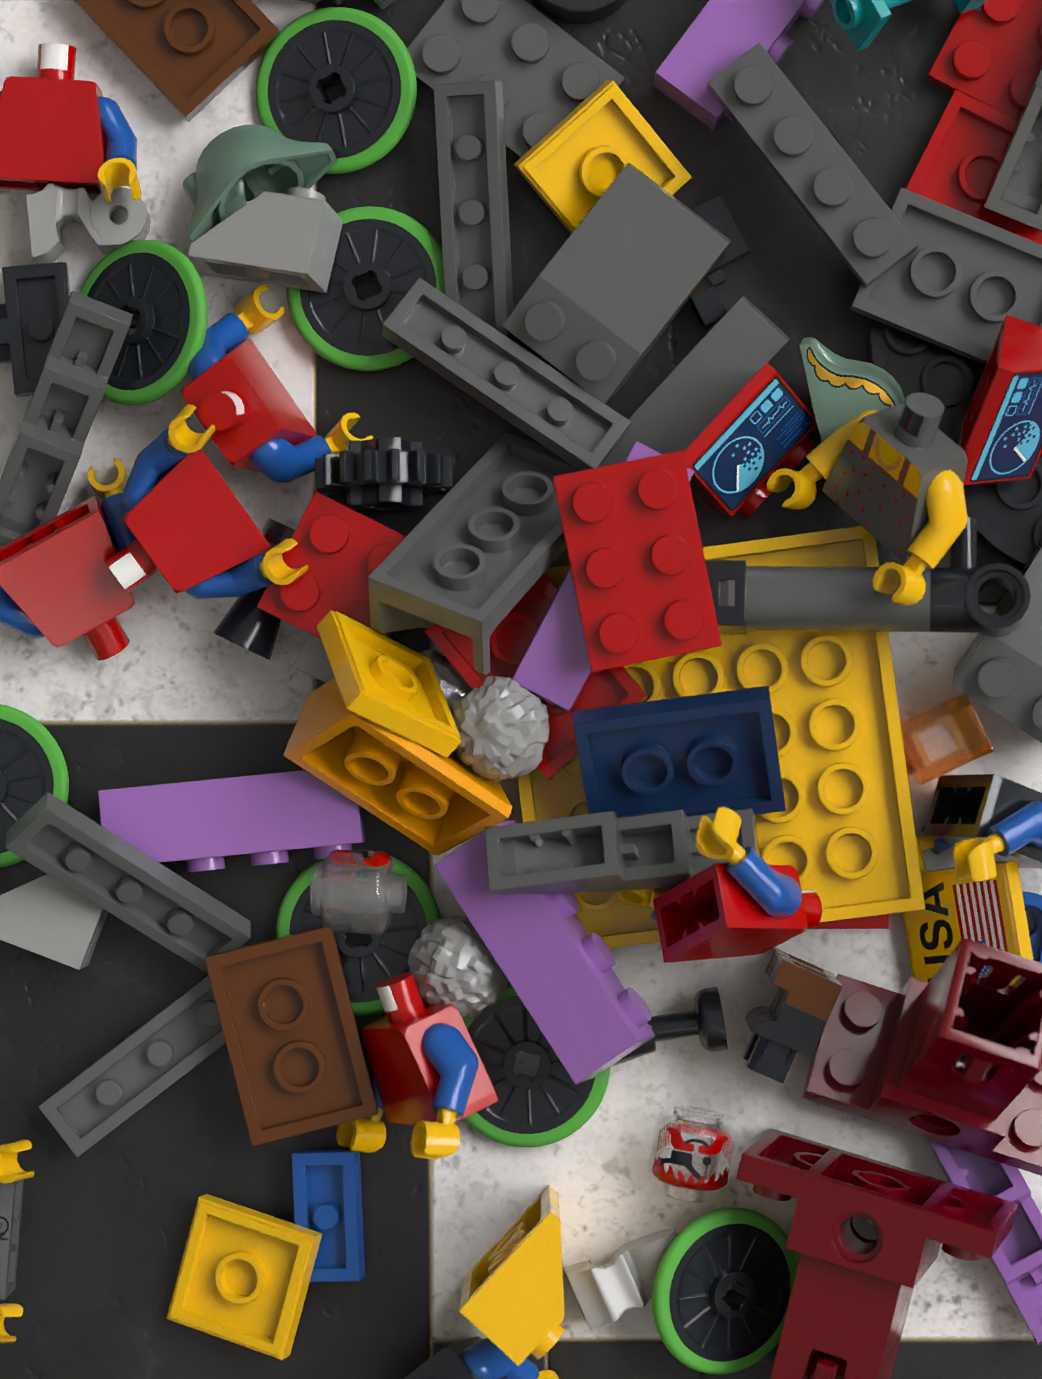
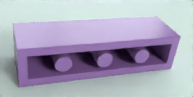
[653,0,825,131]
[98,770,366,872]
[434,820,656,1084]

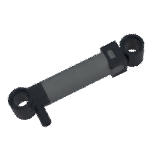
[705,514,1031,637]

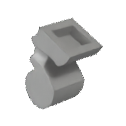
[26,183,151,264]
[563,1228,677,1331]

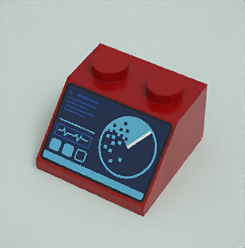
[958,315,1042,485]
[684,362,817,522]

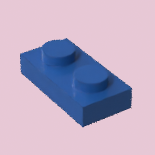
[292,1149,365,1282]

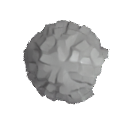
[450,676,550,782]
[408,915,508,1018]

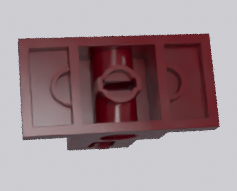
[802,939,1042,1176]
[736,1128,1018,1379]

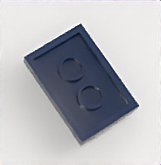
[573,686,786,818]

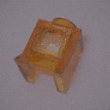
[900,693,994,785]

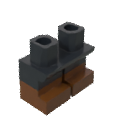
[743,948,843,1083]

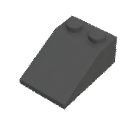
[502,163,731,403]
[952,542,1042,743]

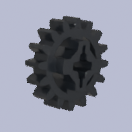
[315,437,454,512]

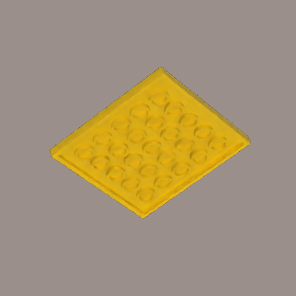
[517,526,925,948]

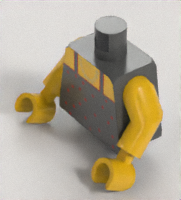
[766,392,968,606]

